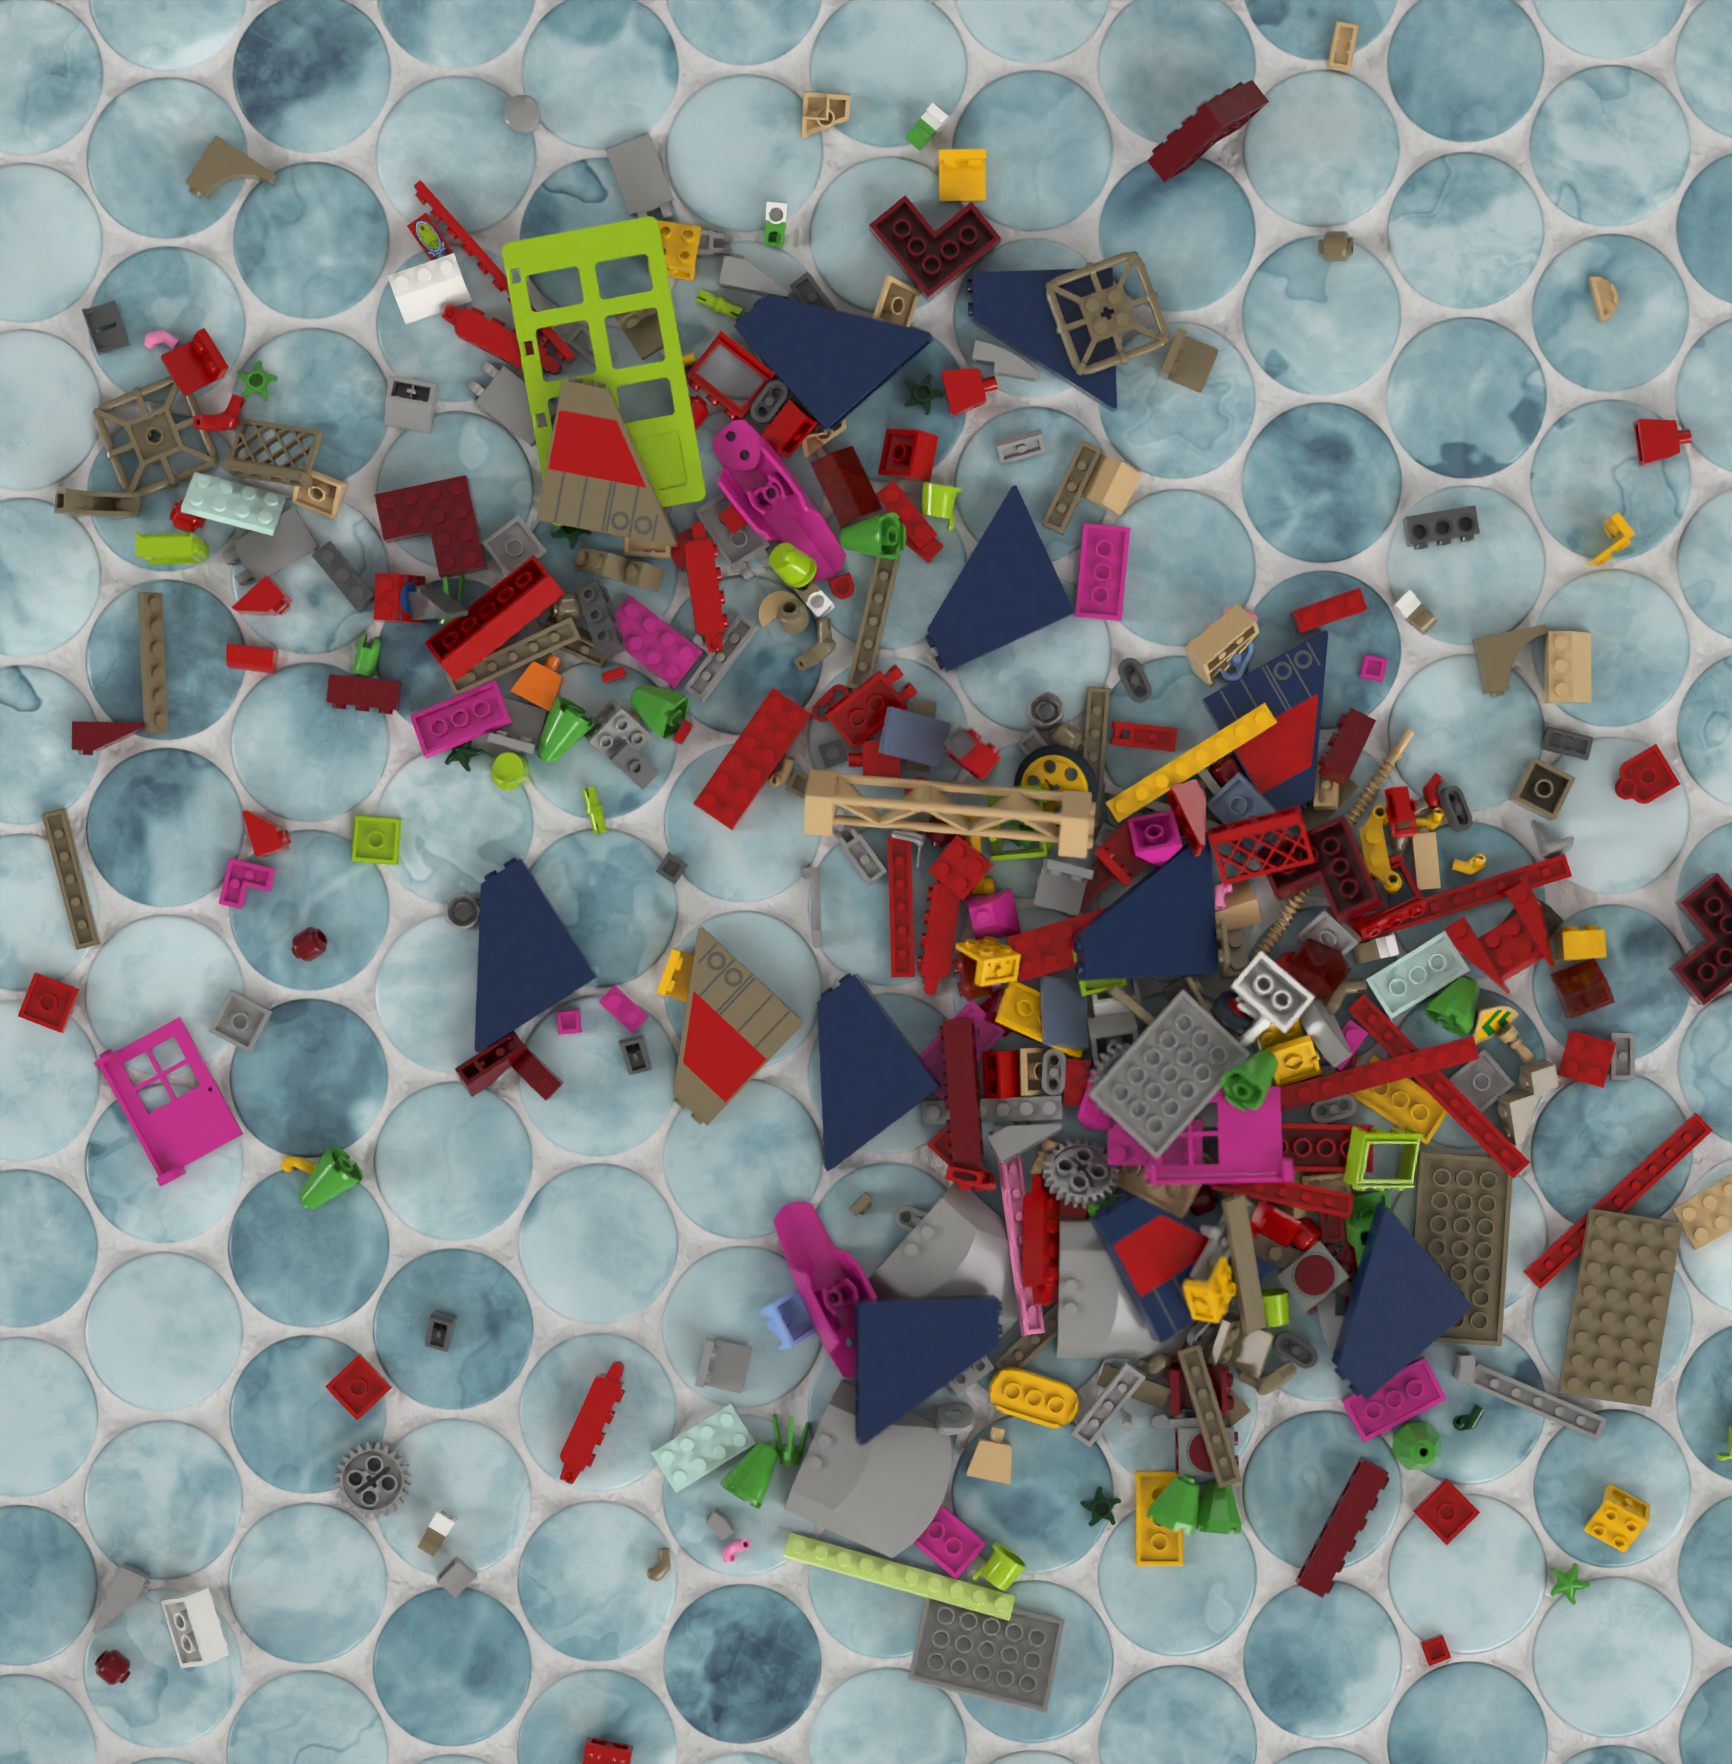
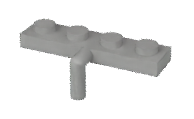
[684,613,759,703]
[1189,1194,1257,1282]
[1071,1361,1146,1447]

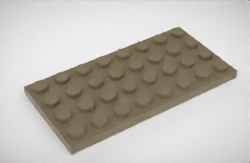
[1413,1152,1513,1346]
[1557,1208,1683,1407]

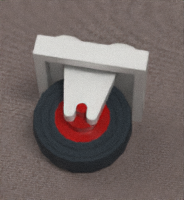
[1214,991,1272,1048]

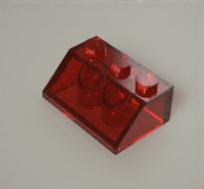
[810,446,882,529]

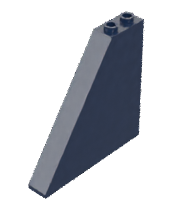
[967,268,1117,411]
[734,295,934,433]
[925,485,1075,673]
[1073,833,1218,981]
[474,858,597,1053]
[817,973,942,1172]
[1331,1201,1473,1400]
[854,1295,1002,1445]

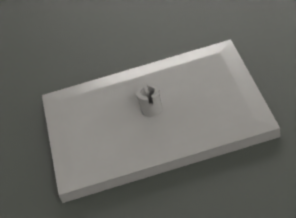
[1087,990,1251,1159]
[908,1597,1065,1714]

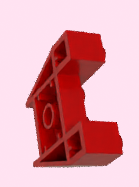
[1444,880,1555,994]

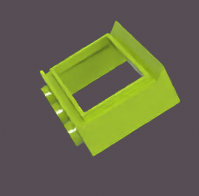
[135,531,209,565]
[985,783,1052,861]
[1343,1126,1425,1191]

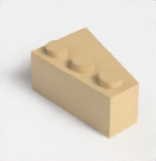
[1185,603,1259,688]

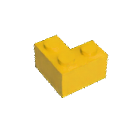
[1554,925,1607,960]

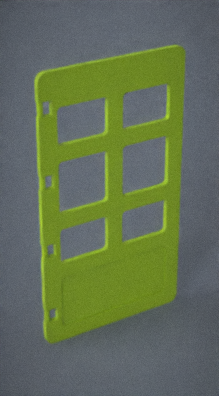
[502,216,706,526]

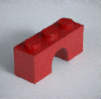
[1290,587,1368,635]

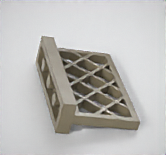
[221,418,323,488]

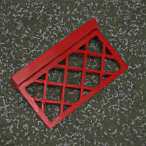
[1207,805,1315,885]

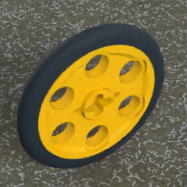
[1014,745,1098,829]

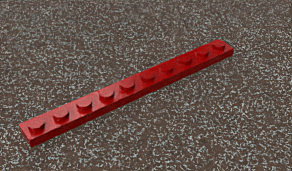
[414,180,577,364]
[1345,854,1572,943]
[1347,994,1530,1179]
[1280,1036,1480,1112]
[1523,1113,1713,1289]

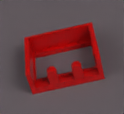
[686,330,776,420]
[1352,853,1426,939]

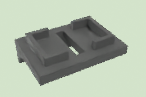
[82,300,130,356]

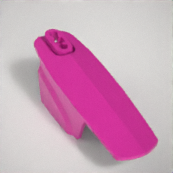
[712,420,846,581]
[773,1202,878,1379]

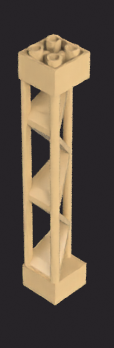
[804,769,1096,858]

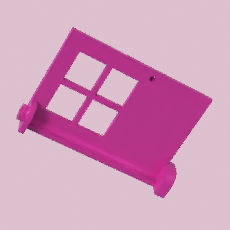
[94,1017,243,1187]
[1144,1087,1294,1185]

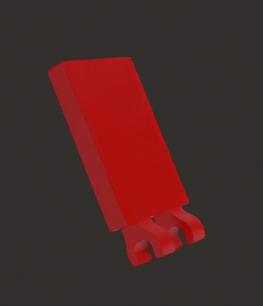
[824,664,918,750]

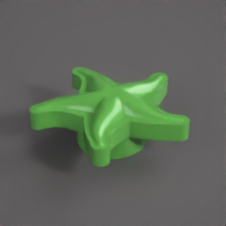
[237,360,278,401]
[1550,1563,1590,1604]

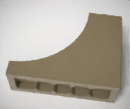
[185,135,278,199]
[1472,625,1547,698]

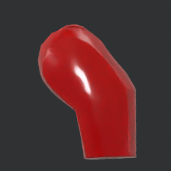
[193,394,246,432]

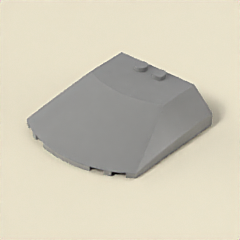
[868,1182,1019,1336]
[1056,1218,1193,1359]
[784,1380,952,1558]

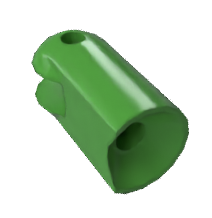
[352,634,381,677]

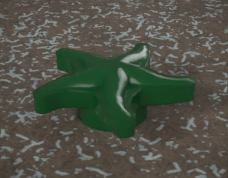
[904,374,944,415]
[551,525,592,550]
[445,740,484,772]
[1080,1486,1121,1527]

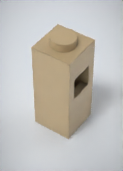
[1409,828,1441,890]

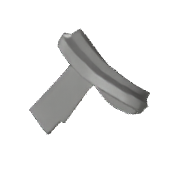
[1531,819,1575,859]
[891,829,927,868]
[933,1403,975,1450]

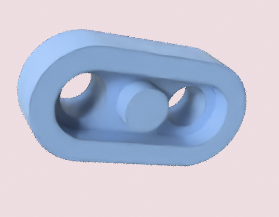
[1220,642,1254,682]

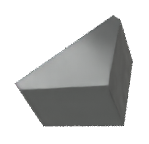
[619,1034,652,1075]
[425,1311,457,1352]

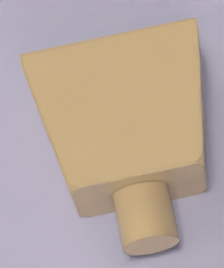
[966,1426,1012,1485]

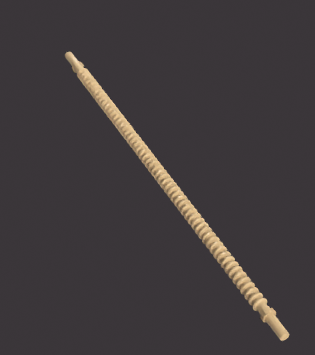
[1213,729,1415,1026]

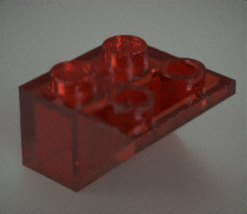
[1286,938,1352,1002]
[951,953,993,1001]
[1550,958,1615,1019]

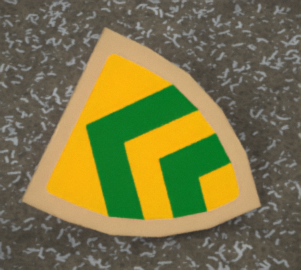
[1473,1005,1519,1044]

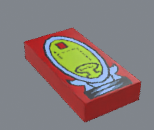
[407,213,453,261]

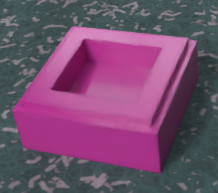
[1359,654,1388,682]
[556,1009,582,1035]

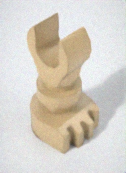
[1497,1025,1535,1063]
[1029,1138,1059,1175]

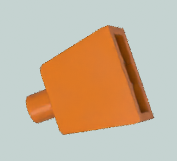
[511,653,564,712]

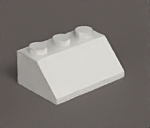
[388,253,472,325]
[1230,951,1315,1033]
[160,1588,229,1668]

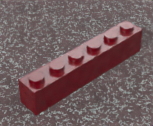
[940,1018,984,1162]
[1295,1457,1389,1598]

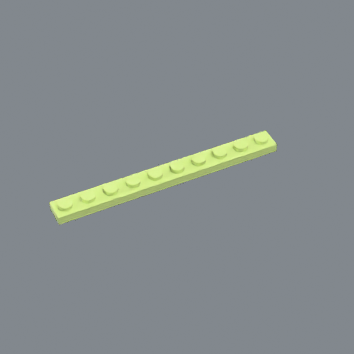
[783,1533,1016,1621]

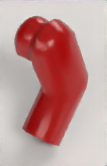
[1422,773,1444,809]

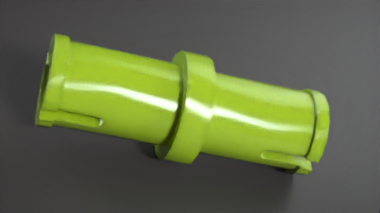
[695,287,744,320]
[581,786,608,835]

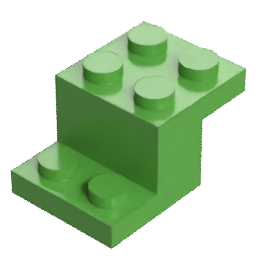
[1343,1188,1400,1268]

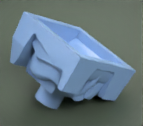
[759,1288,816,1350]

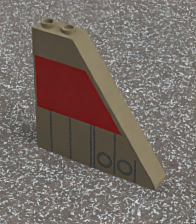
[536,377,678,547]
[673,926,804,1125]

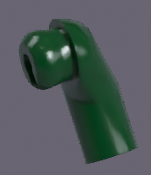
[1453,1404,1485,1431]

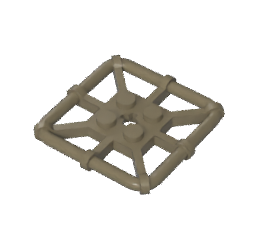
[1045,251,1170,376]
[93,376,219,498]

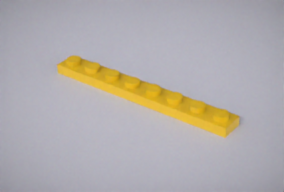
[1105,703,1277,823]

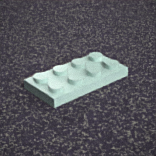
[181,472,286,536]
[1365,930,1470,1020]
[651,1403,756,1493]

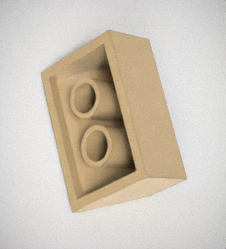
[1543,631,1592,703]

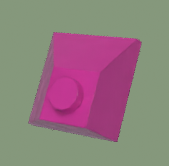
[966,888,1021,940]

